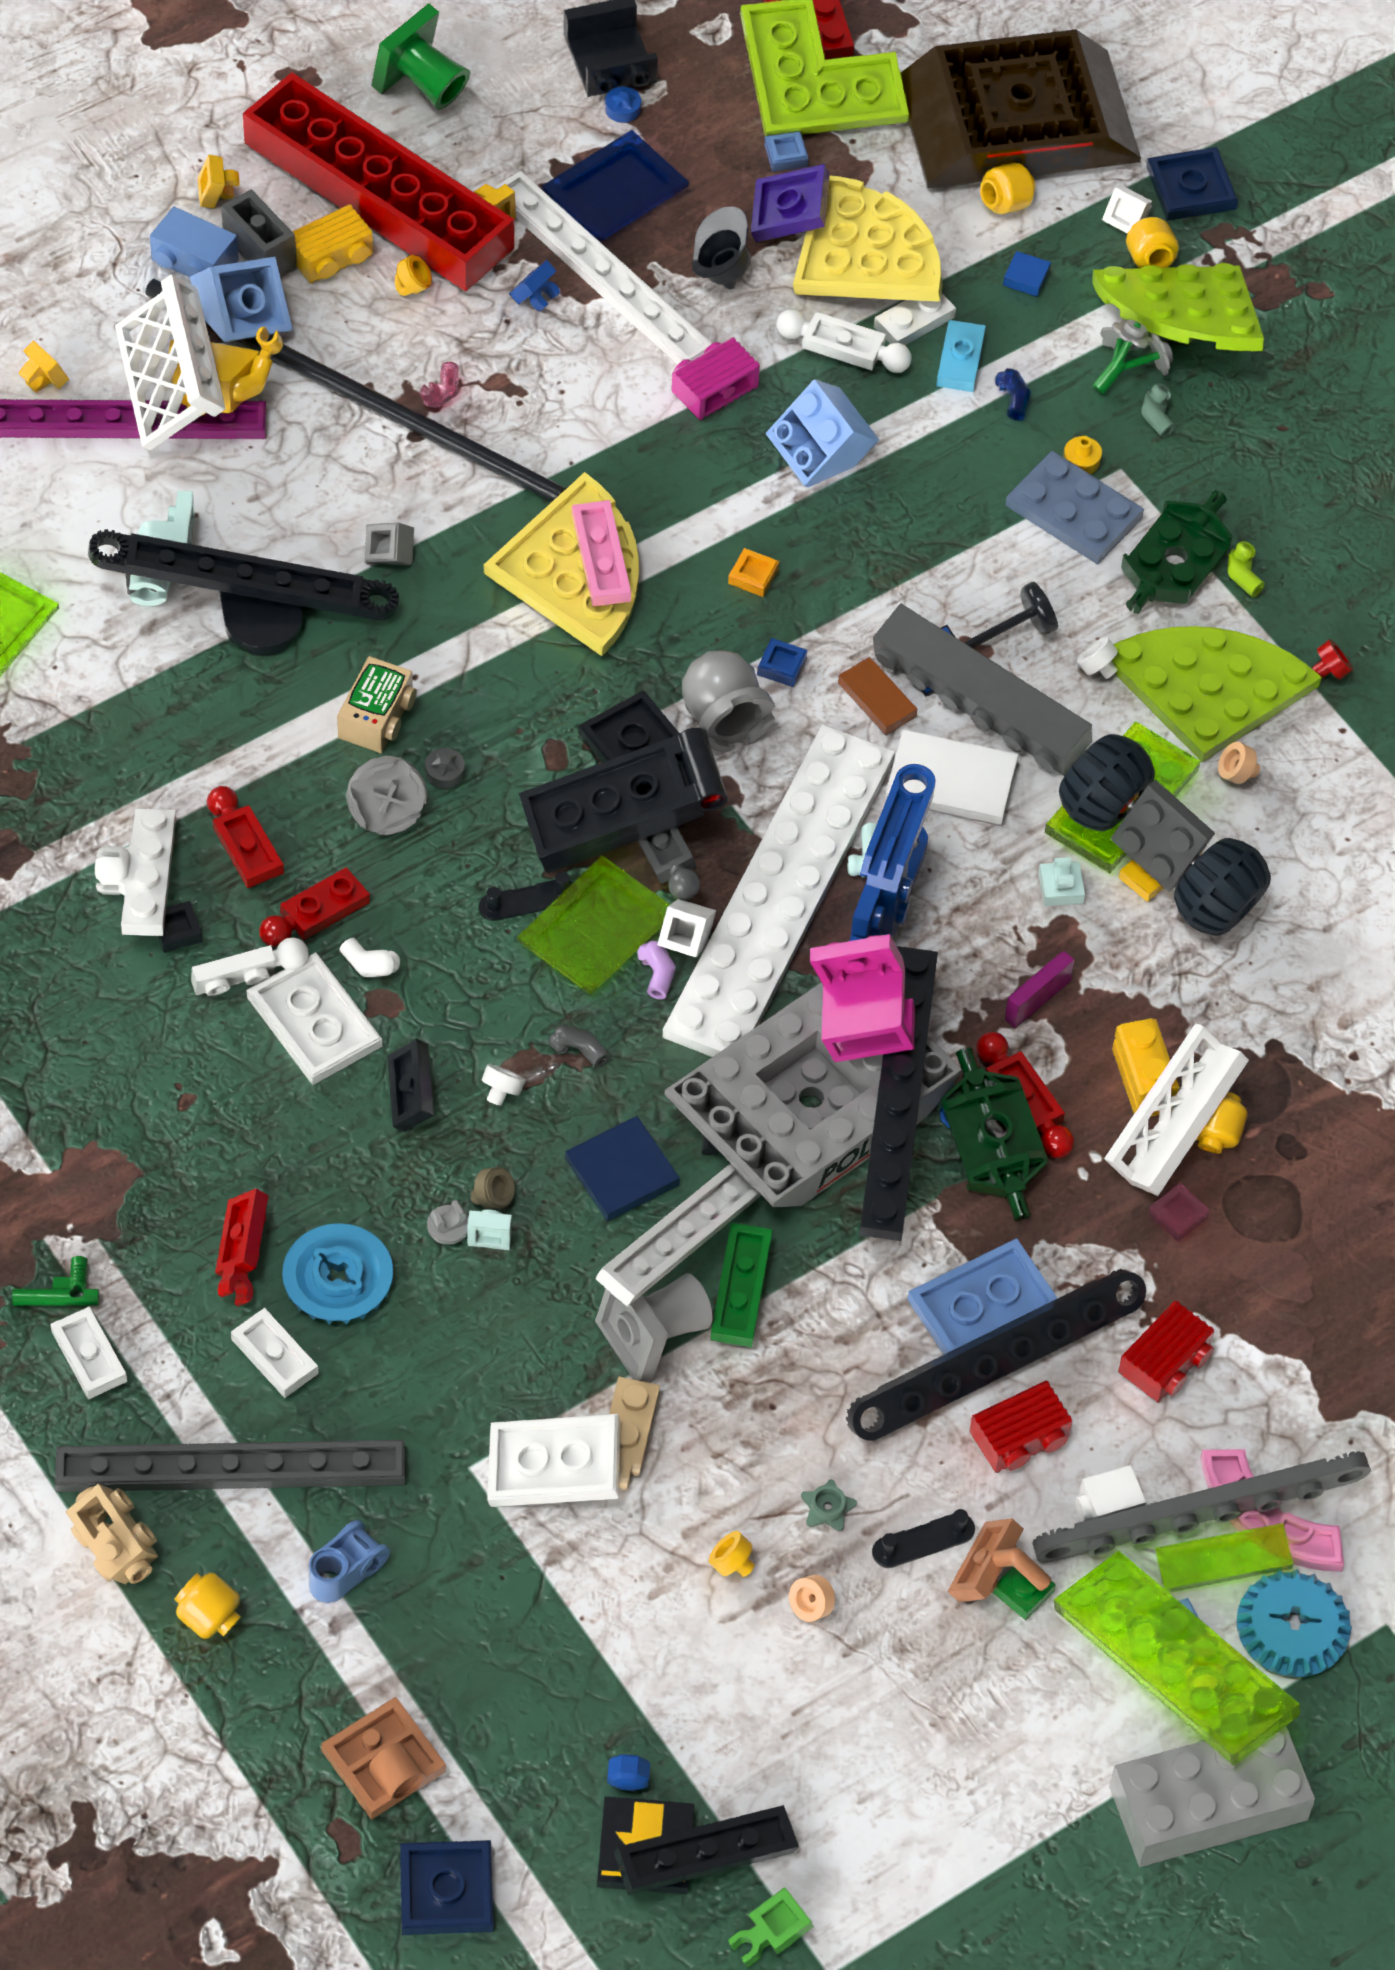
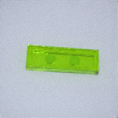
[1155,1523,1293,1593]

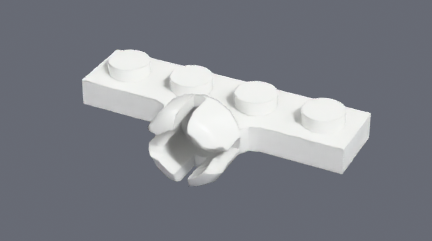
[95,809,176,936]

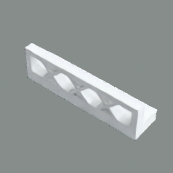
[1104,1023,1249,1196]

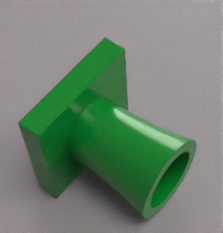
[371,3,470,110]

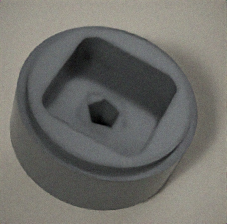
[425,748,465,789]

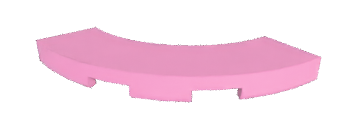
[1201,1449,1344,1572]

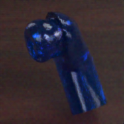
[995,368,1031,421]

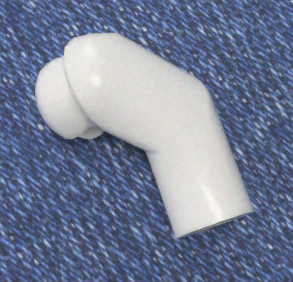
[340,938,400,978]

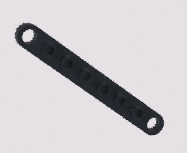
[88,529,399,620]
[846,1269,1146,1441]

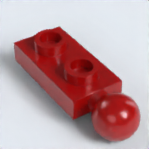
[206,786,284,889]
[259,867,370,948]

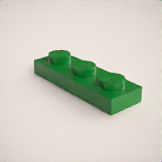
[710,1223,773,1347]

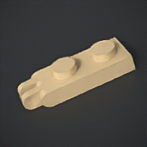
[609,1377,660,1490]

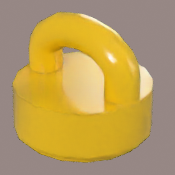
[394,255,432,296]

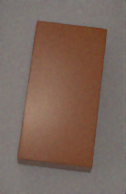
[838,657,918,735]

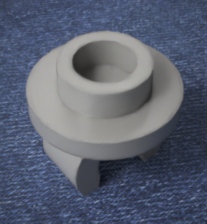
[427,1200,468,1245]

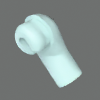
[847,823,877,878]

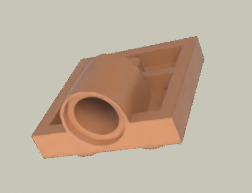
[321,1697,446,1820]

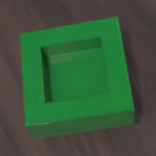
[993,1566,1056,1621]

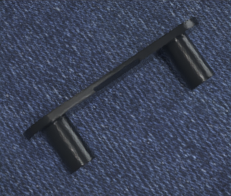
[479,872,577,921]
[872,1509,975,1568]

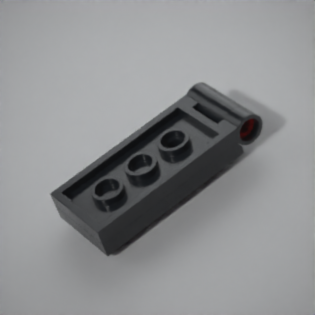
[519,727,728,873]

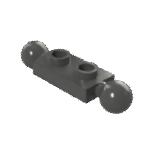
[638,827,700,900]

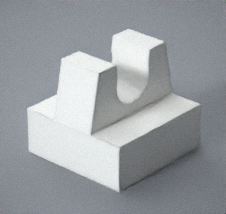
[1102,185,1152,233]

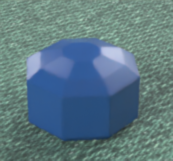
[607,1754,651,1792]

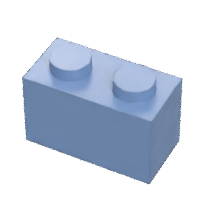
[150,206,239,278]

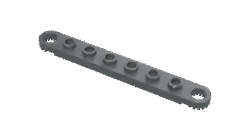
[1032,1451,1371,1562]

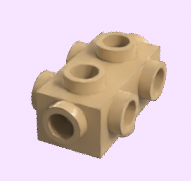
[65,1484,158,1584]

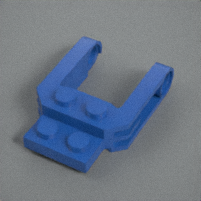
[851,764,936,939]

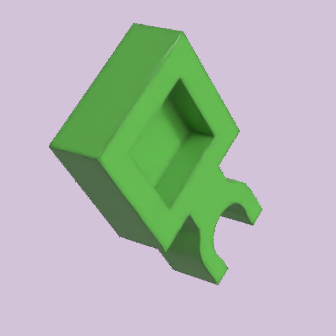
[728,1887,814,1968]

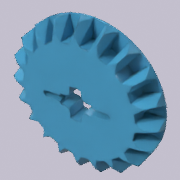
[282,1224,393,1325]
[1236,1569,1352,1677]

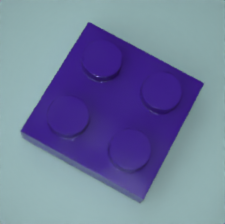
[751,164,830,242]

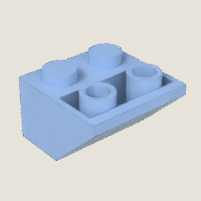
[765,379,879,487]

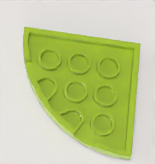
[1092,263,1264,351]
[1111,626,1322,762]

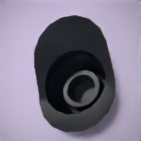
[692,206,751,290]

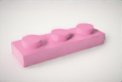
[572,500,631,607]

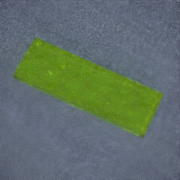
[1053,1550,1300,1766]

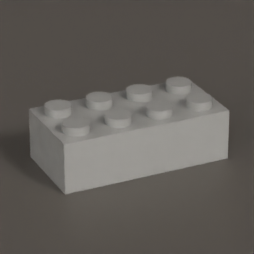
[1109,1719,1315,1867]

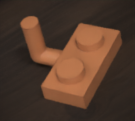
[947,1518,1051,1602]

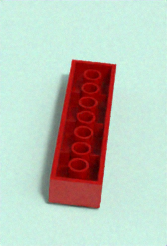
[242,72,515,292]

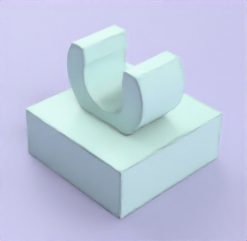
[1038,857,1085,906]

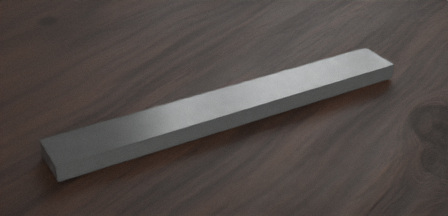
[55,1440,405,1492]

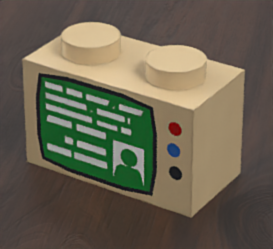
[337,656,417,753]

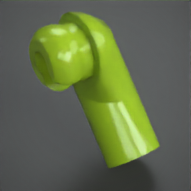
[1227,541,1265,597]

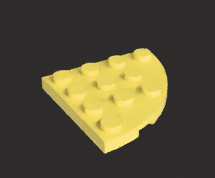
[793,176,942,302]
[484,472,639,656]

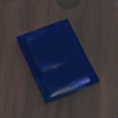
[542,130,689,242]

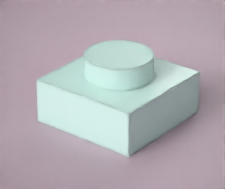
[467,1209,512,1250]

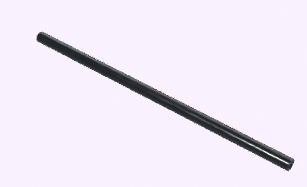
[145,278,567,502]

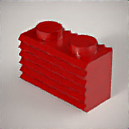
[1118,1301,1215,1403]
[969,1380,1072,1473]

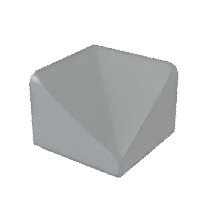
[364,522,414,565]

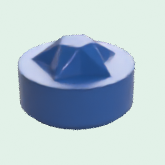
[605,87,641,123]

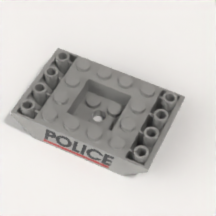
[664,982,962,1207]

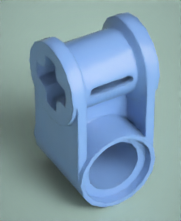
[309,1519,391,1603]

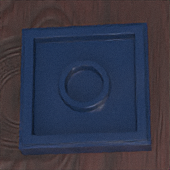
[1146,147,1238,221]
[565,1116,680,1222]
[400,1840,493,1935]

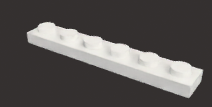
[595,1163,761,1307]

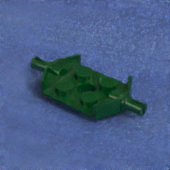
[1121,490,1232,614]
[938,1047,1049,1221]

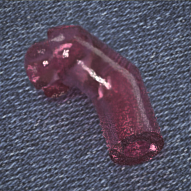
[419,362,459,408]

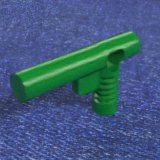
[12,1256,99,1306]

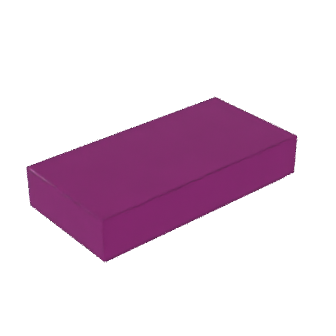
[1005,951,1074,1029]

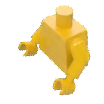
[168,326,283,416]

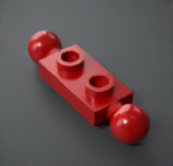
[976,1032,1074,1158]

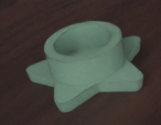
[801,1479,857,1532]

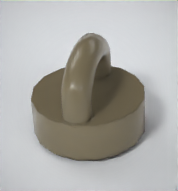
[470,1167,515,1210]

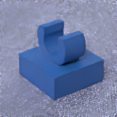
[508,260,560,311]

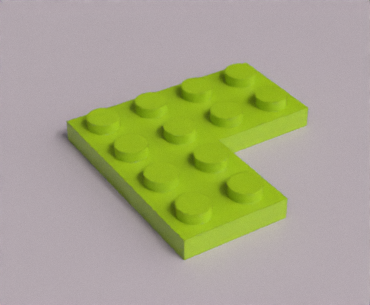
[740,0,909,136]

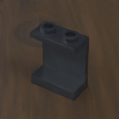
[563,0,658,97]

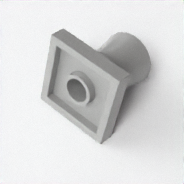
[595,1273,712,1383]

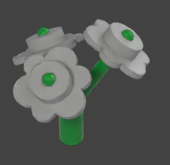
[1092,320,1173,395]

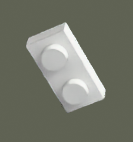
[874,293,956,346]
[50,1307,127,1400]
[231,1308,318,1398]

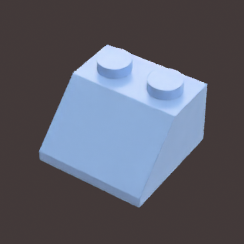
[190,257,293,342]

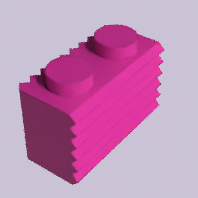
[671,337,760,420]

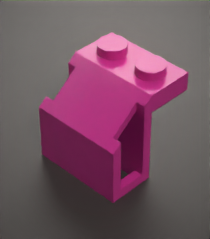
[810,934,915,1062]

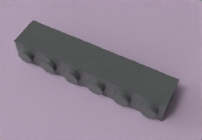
[873,603,1092,776]

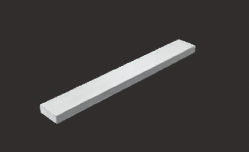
[494,171,712,365]

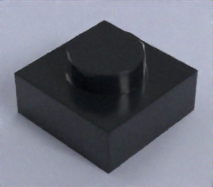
[158,901,203,953]

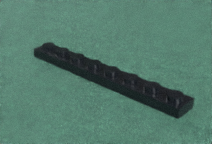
[859,946,938,1241]

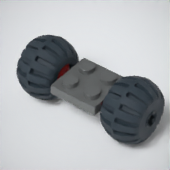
[1059,734,1271,936]

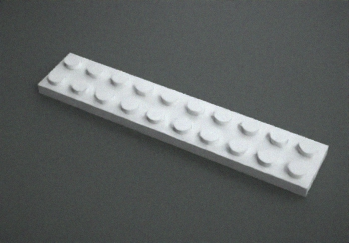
[662,724,895,1057]

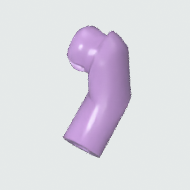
[637,941,676,999]

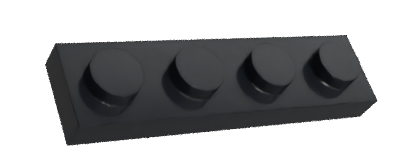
[614,1805,799,1895]

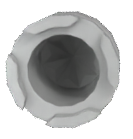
[682,650,776,752]

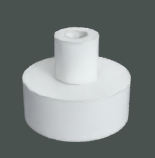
[1077,637,1118,679]
[481,1064,526,1106]

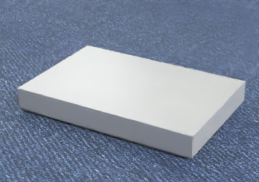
[885,729,1018,825]
[247,952,383,1085]
[487,1414,621,1507]

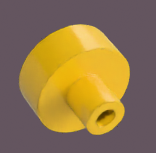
[1063,436,1102,474]
[709,1531,755,1577]

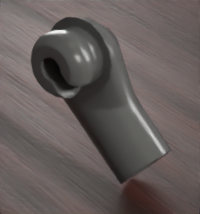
[549,1024,610,1068]

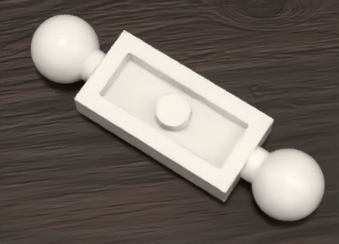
[776,309,912,373]

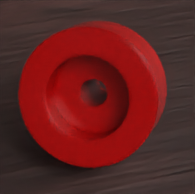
[1312,639,1353,680]

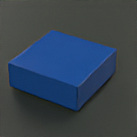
[1003,251,1051,297]
[757,638,808,687]

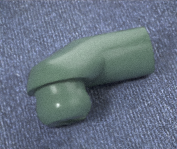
[1141,383,1176,438]

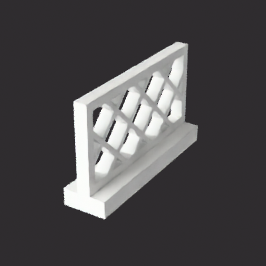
[115,274,226,451]

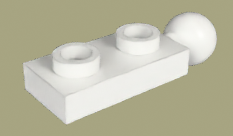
[191,938,309,996]

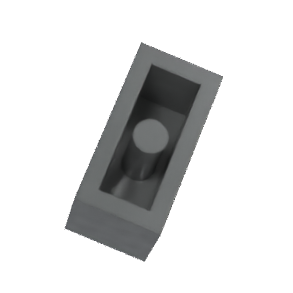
[221,189,297,274]

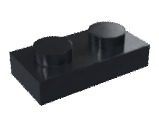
[387,1039,434,1132]

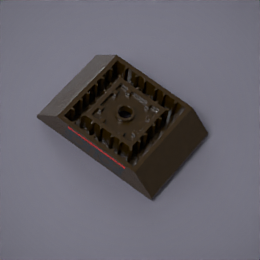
[900,29,1141,188]

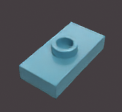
[936,320,986,392]

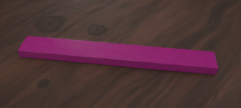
[0,399,267,439]

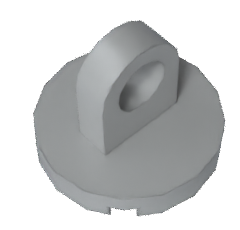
[346,756,428,836]

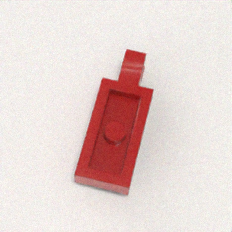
[215,1188,269,1306]

